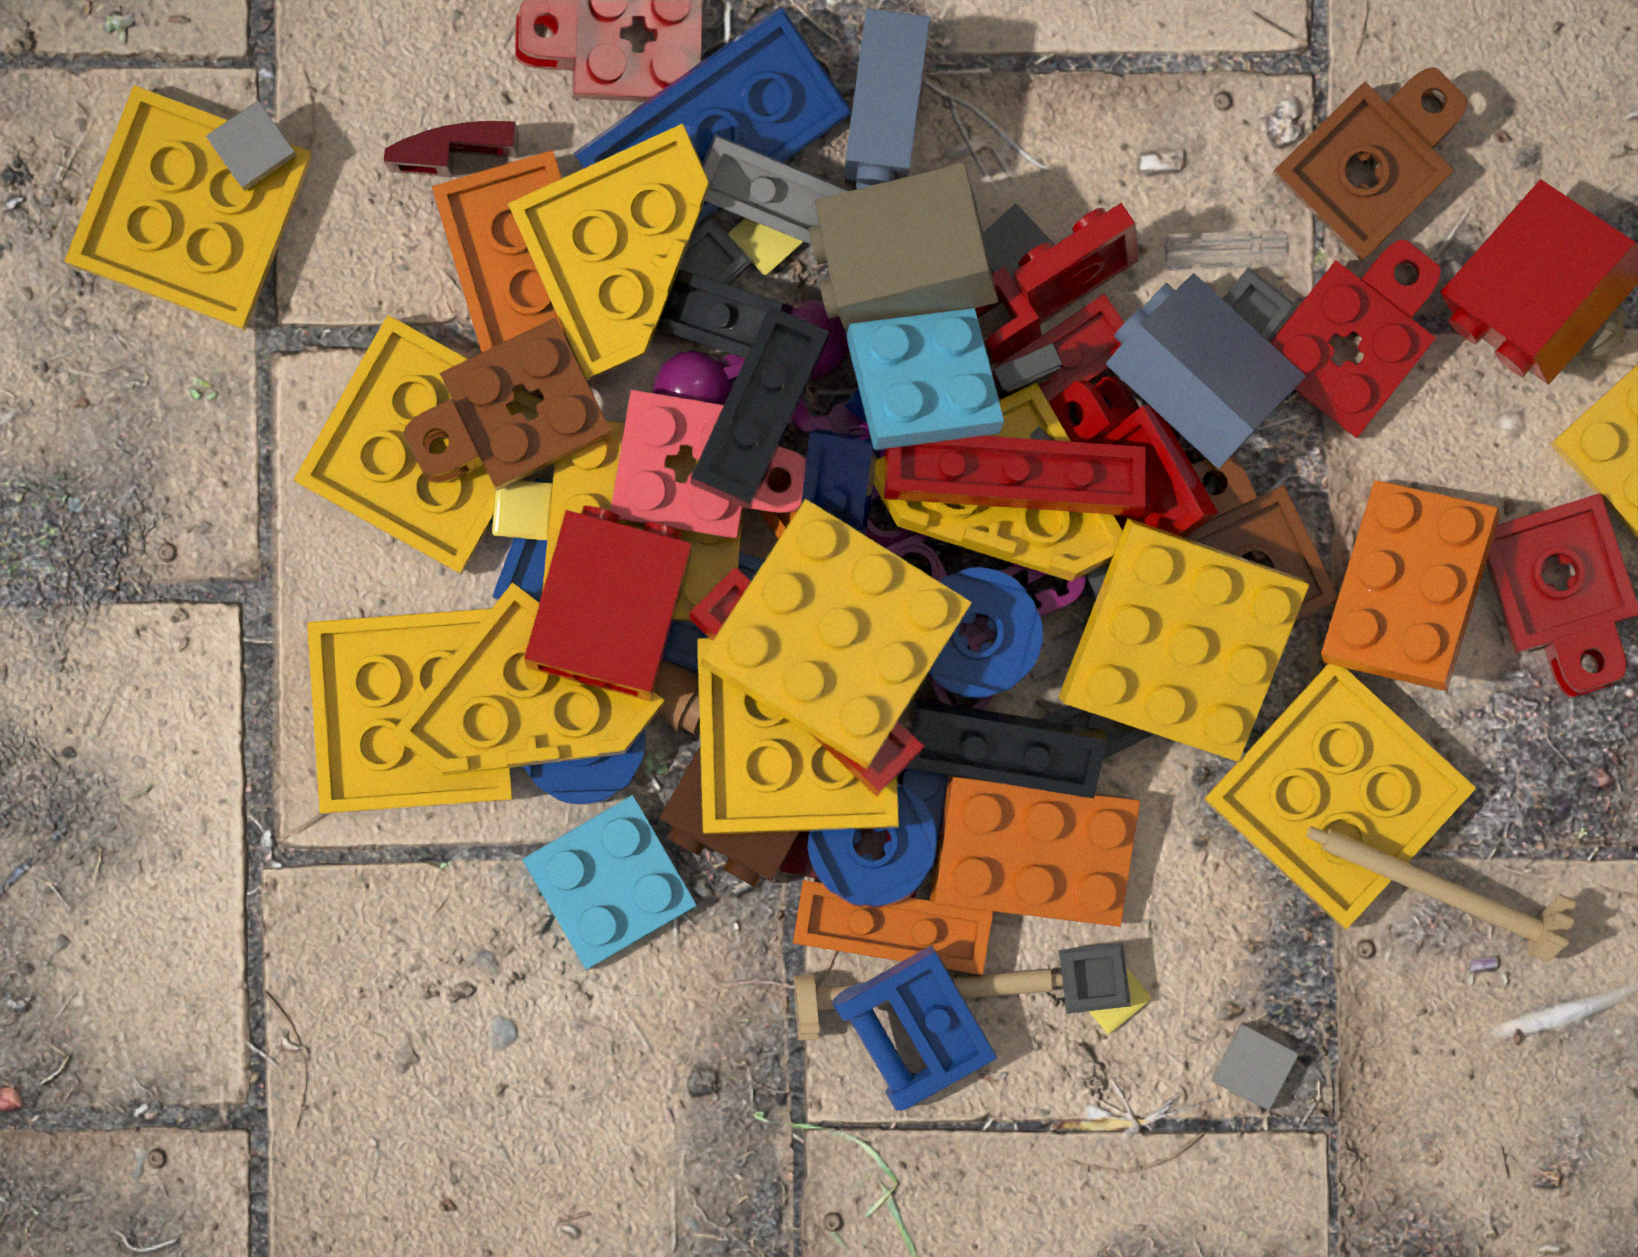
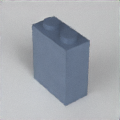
[844,8,930,189]
[1105,273,1306,469]

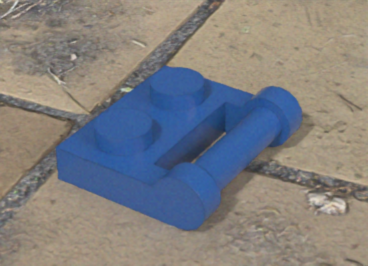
[832,945,997,1111]

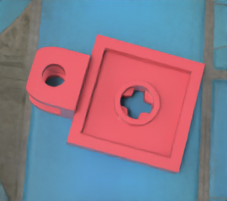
[610,390,809,539]

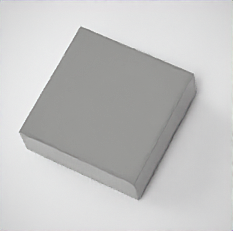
[206,100,297,192]
[1211,1024,1299,1111]

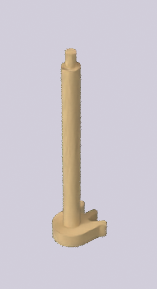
[1306,826,1576,963]
[794,969,1063,1041]

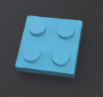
[846,308,1004,450]
[522,795,697,970]

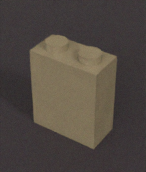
[809,162,998,335]

